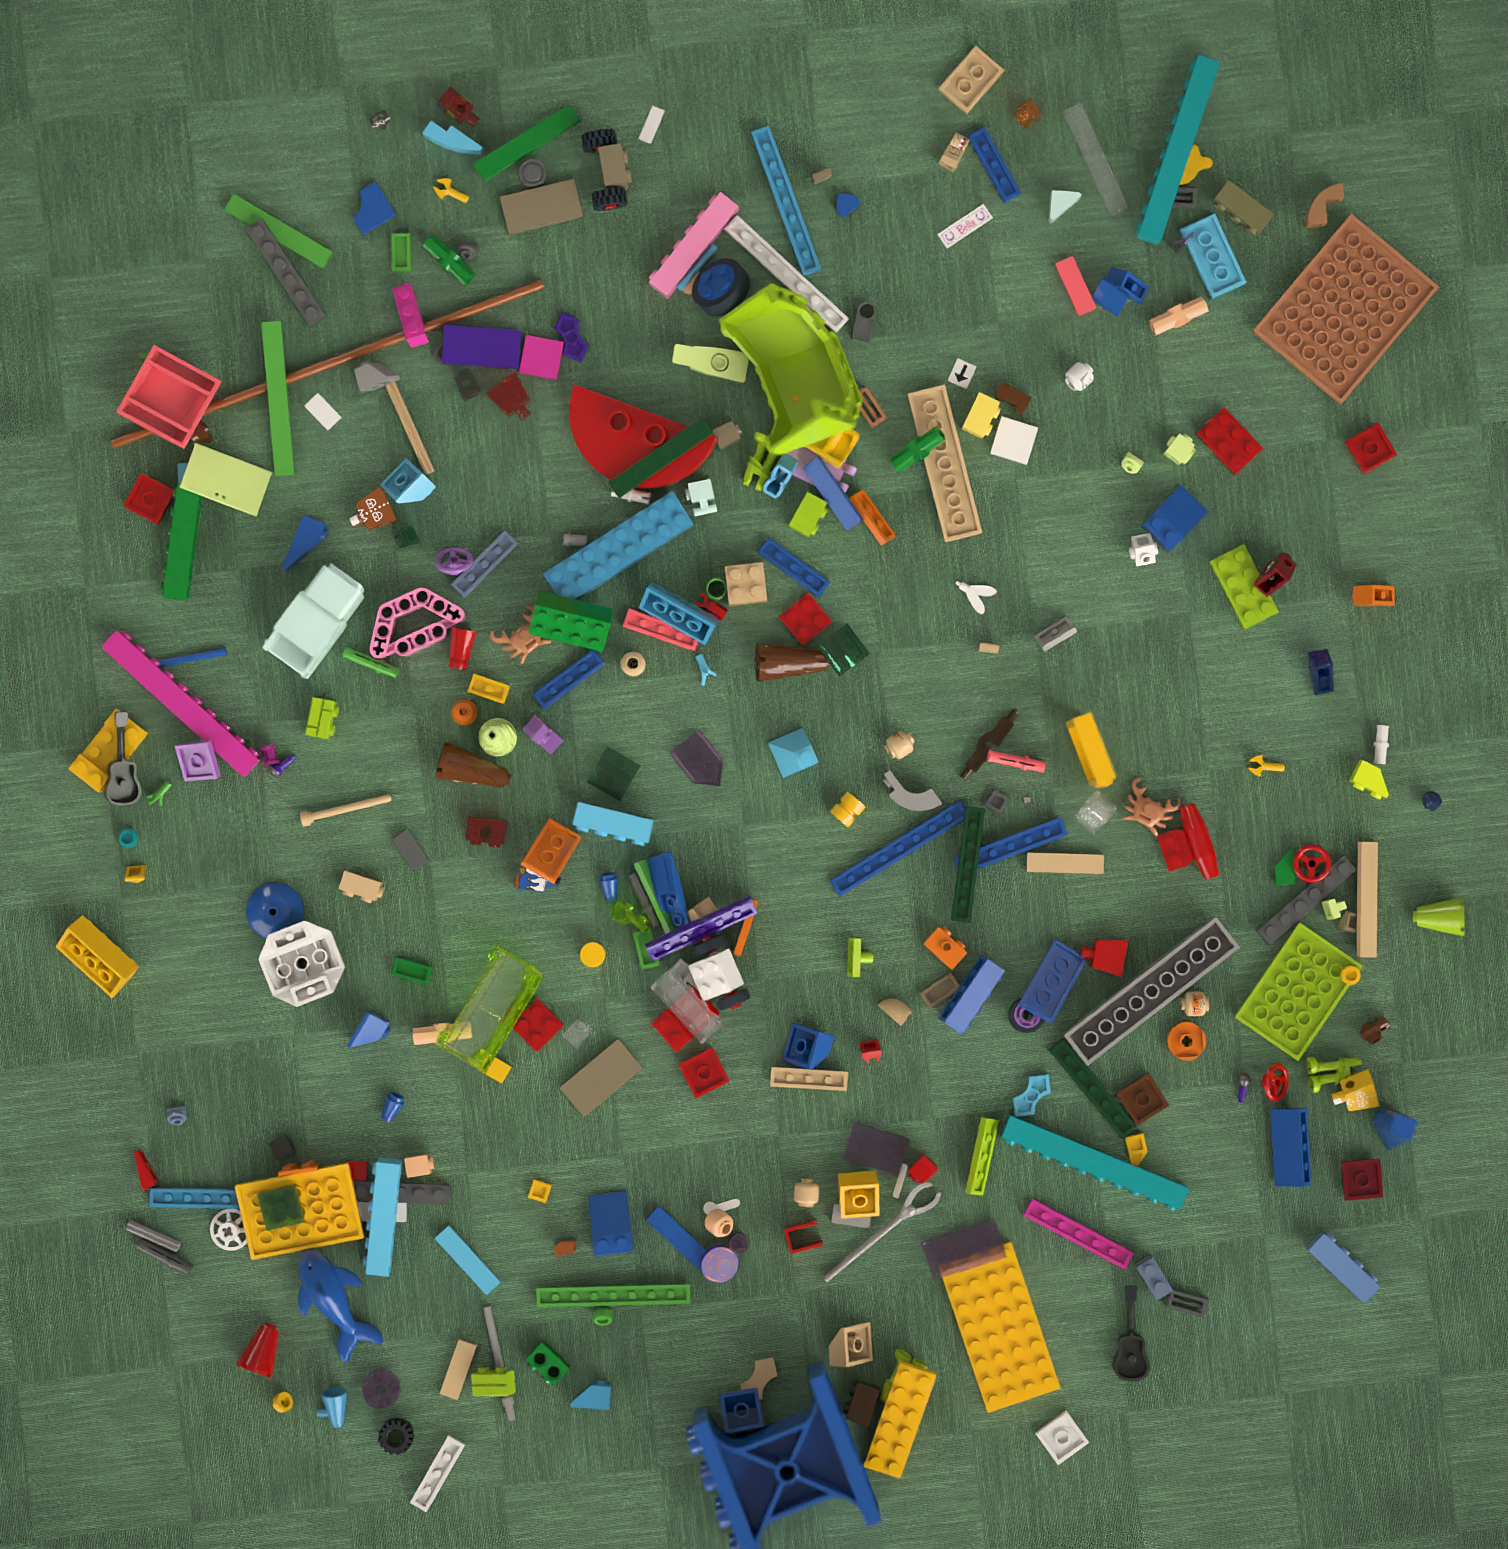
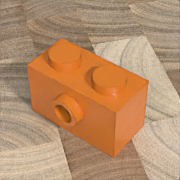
[923,926,967,970]

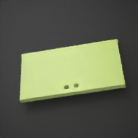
[180,443,272,516]

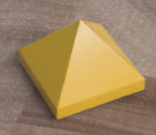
[125,865,146,883]

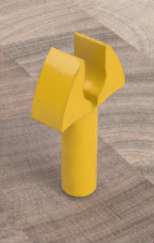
[433,179,469,203]
[1247,755,1285,776]

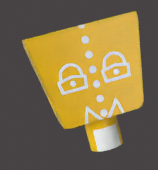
[1331,1069,1379,1111]

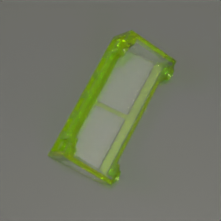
[436,945,544,1075]

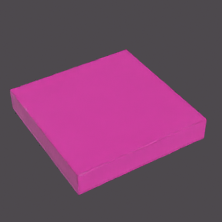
[519,335,564,380]

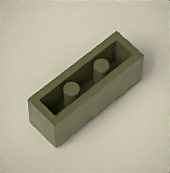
[1212,180,1275,236]

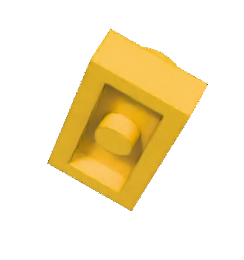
[467,674,510,704]

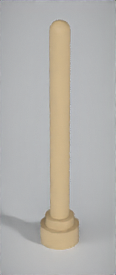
[300,794,391,827]

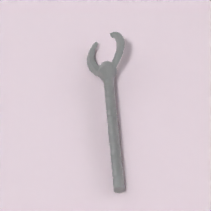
[823,1182,941,1283]

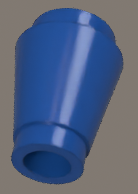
[599,873,618,902]
[381,1092,404,1122]

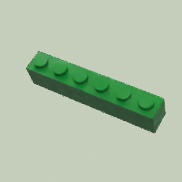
[160,483,203,601]

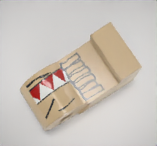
[939,132,970,172]

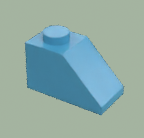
[571,1379,612,1410]

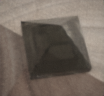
[369,110,390,130]

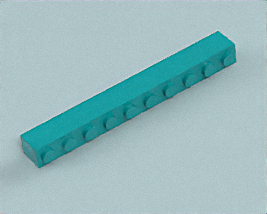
[1135,55,1220,245]
[1000,1114,1189,1211]

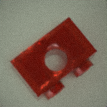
[465,817,508,848]

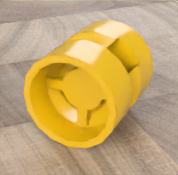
[830,791,866,828]

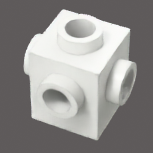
[1129,533,1158,566]

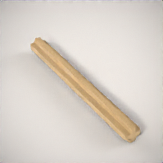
[385,382,434,475]

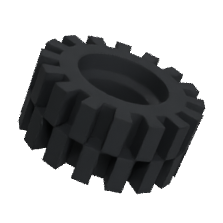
[378,1418,414,1455]

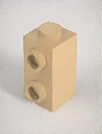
[338,870,385,903]

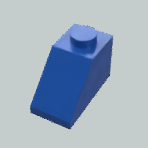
[1106,267,1149,304]

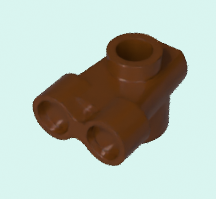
[191,422,212,444]
[1360,1016,1391,1045]

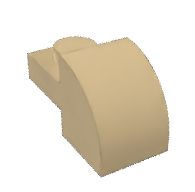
[687,897,718,922]

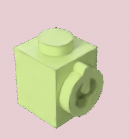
[1164,433,1196,465]

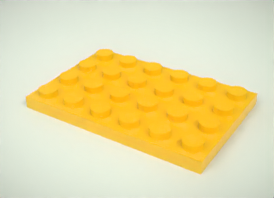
[235,1162,365,1260]

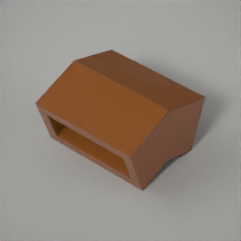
[553,1238,576,1258]

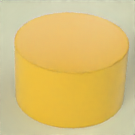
[580,942,606,967]

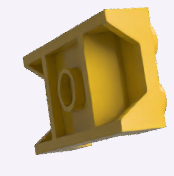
[792,395,860,469]
[68,709,149,793]

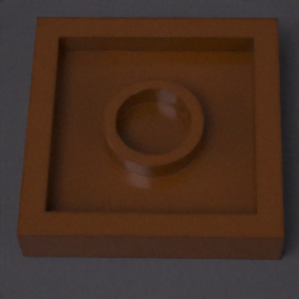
[1116,1073,1169,1126]

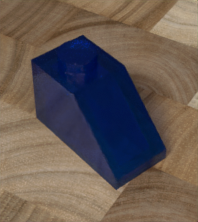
[1308,649,1333,695]

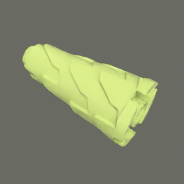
[478,718,517,757]

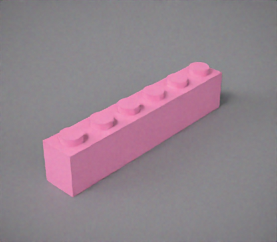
[649,192,739,299]

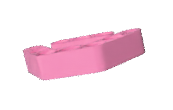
[370,588,466,659]

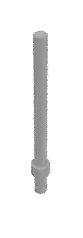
[483,1306,516,1421]

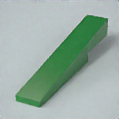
[473,105,580,183]

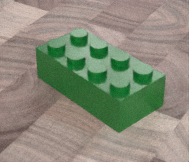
[528,591,613,652]

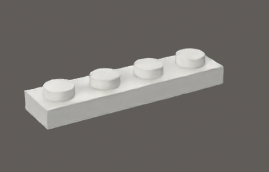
[410,1435,465,1512]

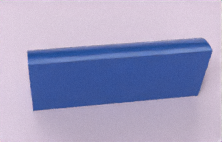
[1270,1108,1312,1187]

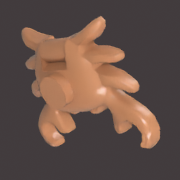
[490,604,551,665]
[1122,777,1182,836]

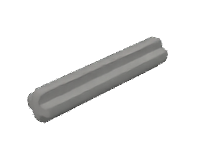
[126,1220,181,1252]

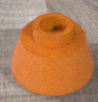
[451,699,478,725]

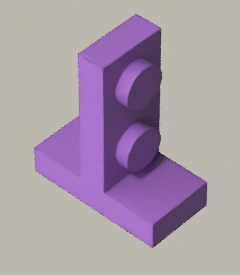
[522,715,564,755]

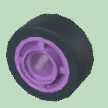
[1008,998,1045,1033]

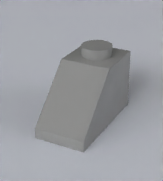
[354,361,400,391]

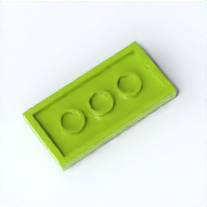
[1209,544,1279,630]

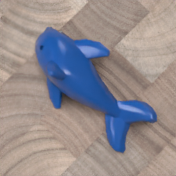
[298,1248,383,1363]

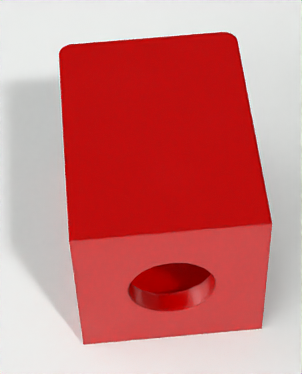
[784,1218,823,1254]

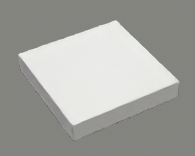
[990,417,1038,465]
[1035,1410,1089,1465]

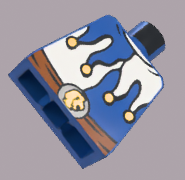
[513,852,562,892]

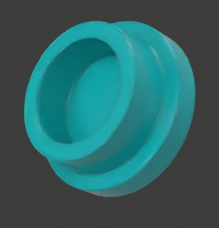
[119,829,138,848]

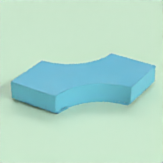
[1012,1073,1051,1117]

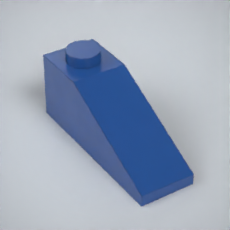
[282,515,328,571]

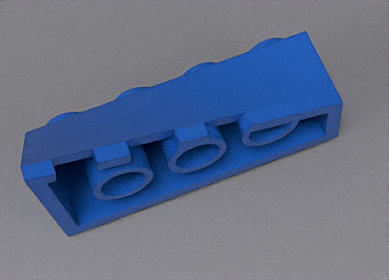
[1373,1107,1418,1150]

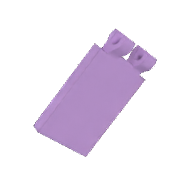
[787,446,857,493]

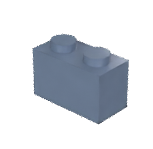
[1134,1255,1173,1301]

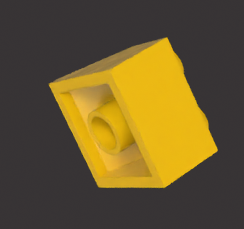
[838,1171,879,1219]

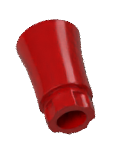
[448,627,477,670]

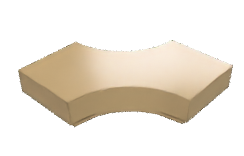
[740,1357,778,1400]

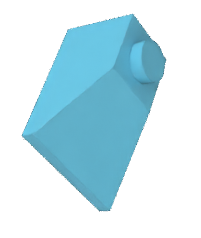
[380,458,436,503]
[768,728,818,778]

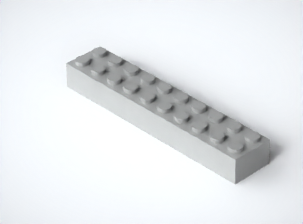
[1062,916,1240,1066]

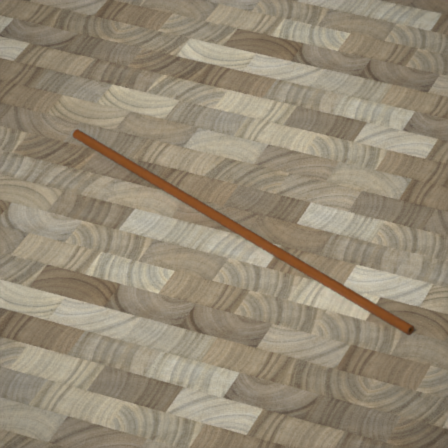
[111,279,544,449]

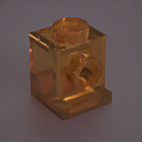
[1014,98,1042,130]

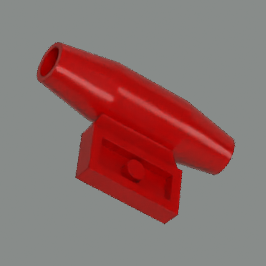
[1157,803,1219,880]

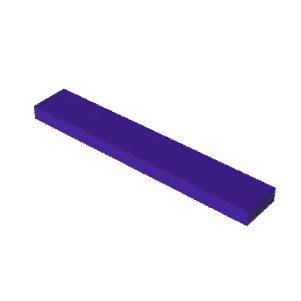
[645,896,758,961]

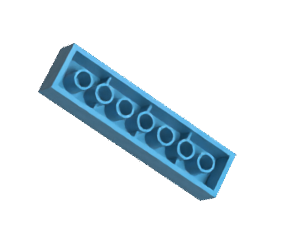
[543,491,694,600]

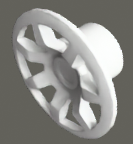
[210,1209,247,1251]

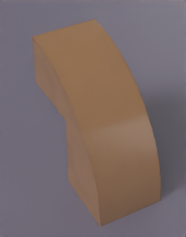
[1305,183,1344,228]

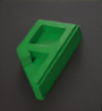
[1274,849,1295,885]

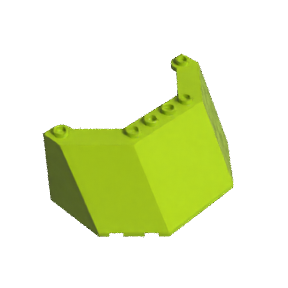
[719,283,863,455]

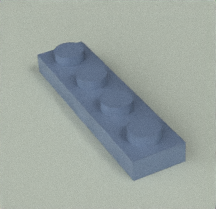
[451,530,519,598]

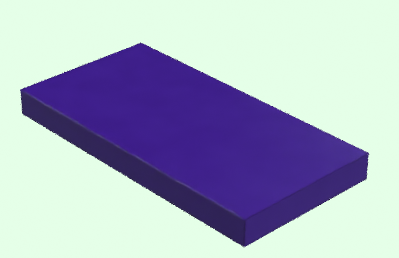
[442,325,521,369]

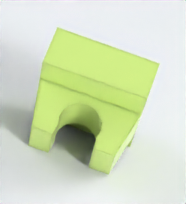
[1321,899,1347,920]

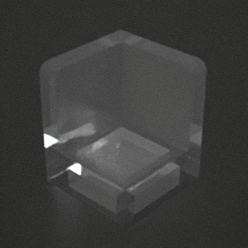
[563,1018,592,1049]

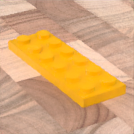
[864,1361,937,1478]

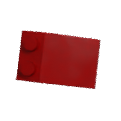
[651,986,720,1053]

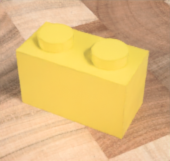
[962,392,1001,439]

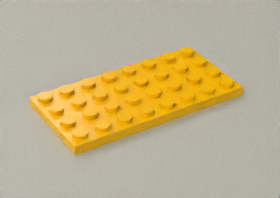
[938,1241,1060,1413]

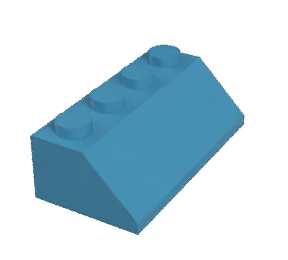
[638,582,720,645]

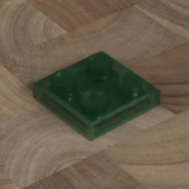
[257,1184,305,1231]

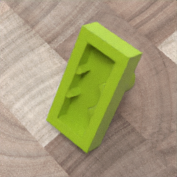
[847,938,873,977]

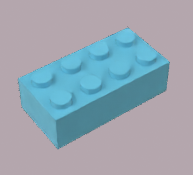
[572,802,654,846]

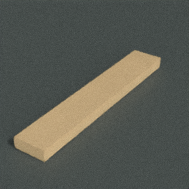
[1357,842,1378,957]

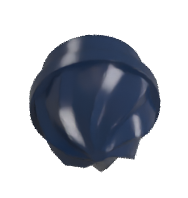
[1422,791,1442,811]

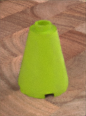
[1413,897,1464,936]

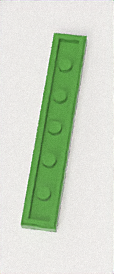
[224,194,333,269]

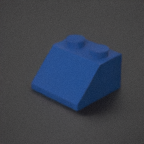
[719,1388,764,1433]

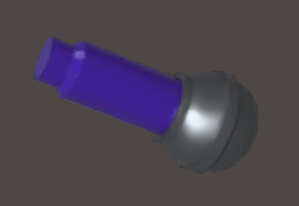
[1237,1073,1251,1103]

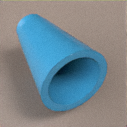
[317,1387,347,1428]

